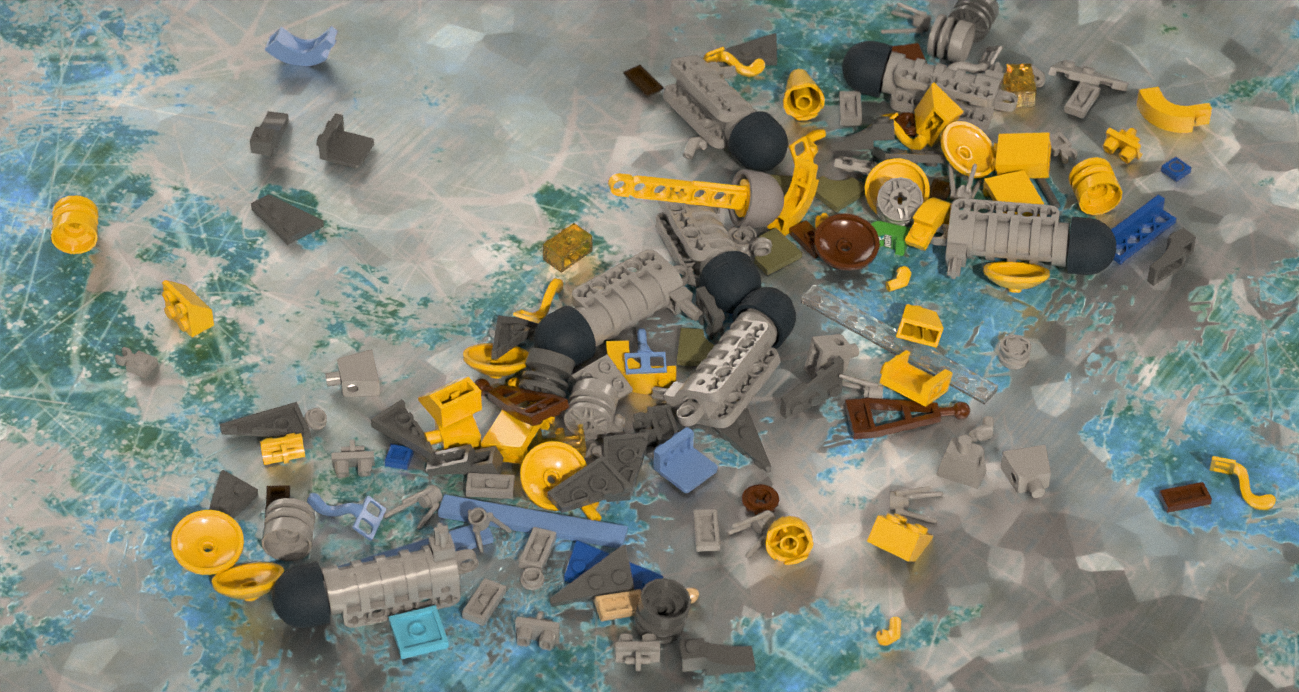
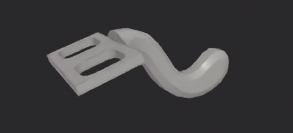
[946,46,1003,74]

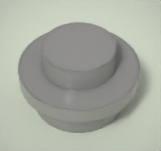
[750,237,772,256]
[304,408,327,430]
[520,567,544,590]

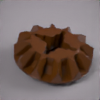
[893,112,918,138]
[742,484,779,515]

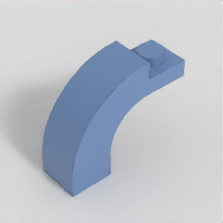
[264,26,338,66]

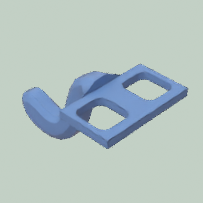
[624,328,667,375]
[307,493,386,541]

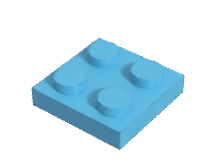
[389,605,449,659]

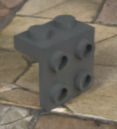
[317,113,374,168]

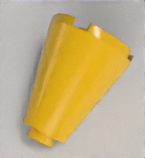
[783,69,825,121]

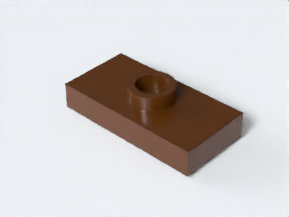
[789,220,820,259]
[1158,482,1212,513]

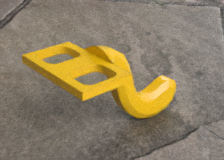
[703,47,765,77]
[868,112,927,150]
[788,129,826,166]
[513,278,563,324]
[1209,456,1276,510]

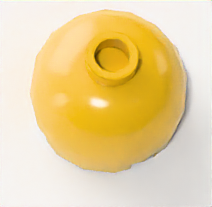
[765,516,813,565]

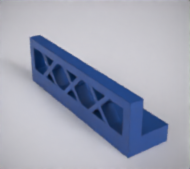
[1111,194,1177,264]

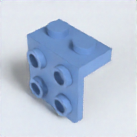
[654,427,718,493]

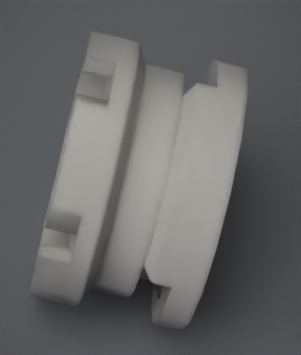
[728,226,757,257]
[998,334,1031,370]

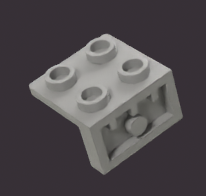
[567,354,633,400]

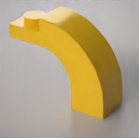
[1136,87,1212,133]
[767,157,819,236]
[905,198,952,251]
[606,341,676,395]

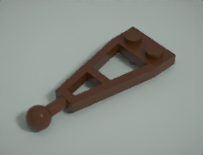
[474,378,569,426]
[845,398,970,440]

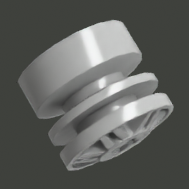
[927,14,975,63]
[876,177,923,228]
[564,378,619,440]
[262,498,315,561]

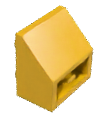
[914,83,964,147]
[162,280,214,338]
[418,377,482,429]
[867,513,934,561]

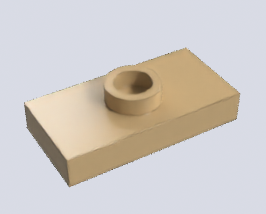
[594,589,641,621]

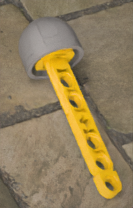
[608,170,784,228]

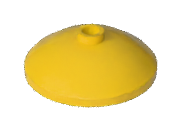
[941,121,996,178]
[865,158,930,215]
[983,261,1050,293]
[463,343,528,379]
[520,441,587,511]
[171,510,244,575]
[212,562,284,601]

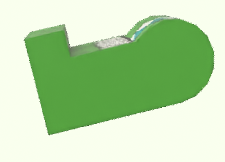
[871,221,911,256]

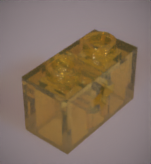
[543,223,593,273]

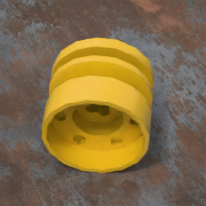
[1068,157,1123,215]
[51,195,99,254]

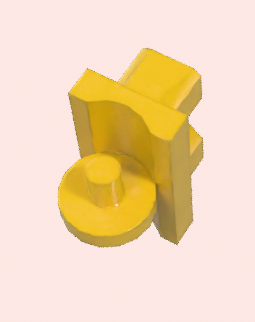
[1103,127,1142,164]
[260,433,305,465]

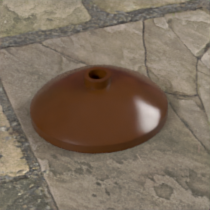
[814,214,880,270]

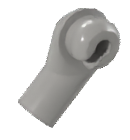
[969,416,994,442]

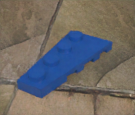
[564,540,664,592]

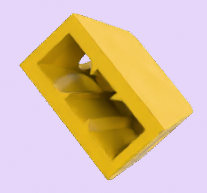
[896,304,944,348]
[424,415,482,450]

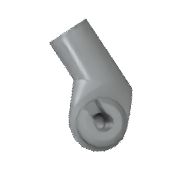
[1024,63,1045,88]
[683,136,708,159]
[609,414,626,436]

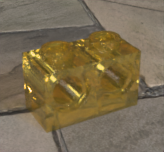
[1002,64,1037,107]

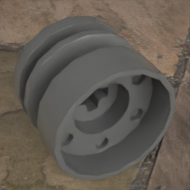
[948,0,999,43]
[518,348,575,398]
[633,578,691,644]

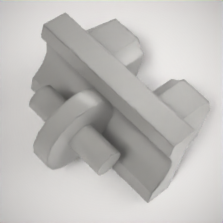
[331,439,375,478]
[515,611,560,650]
[616,634,660,671]

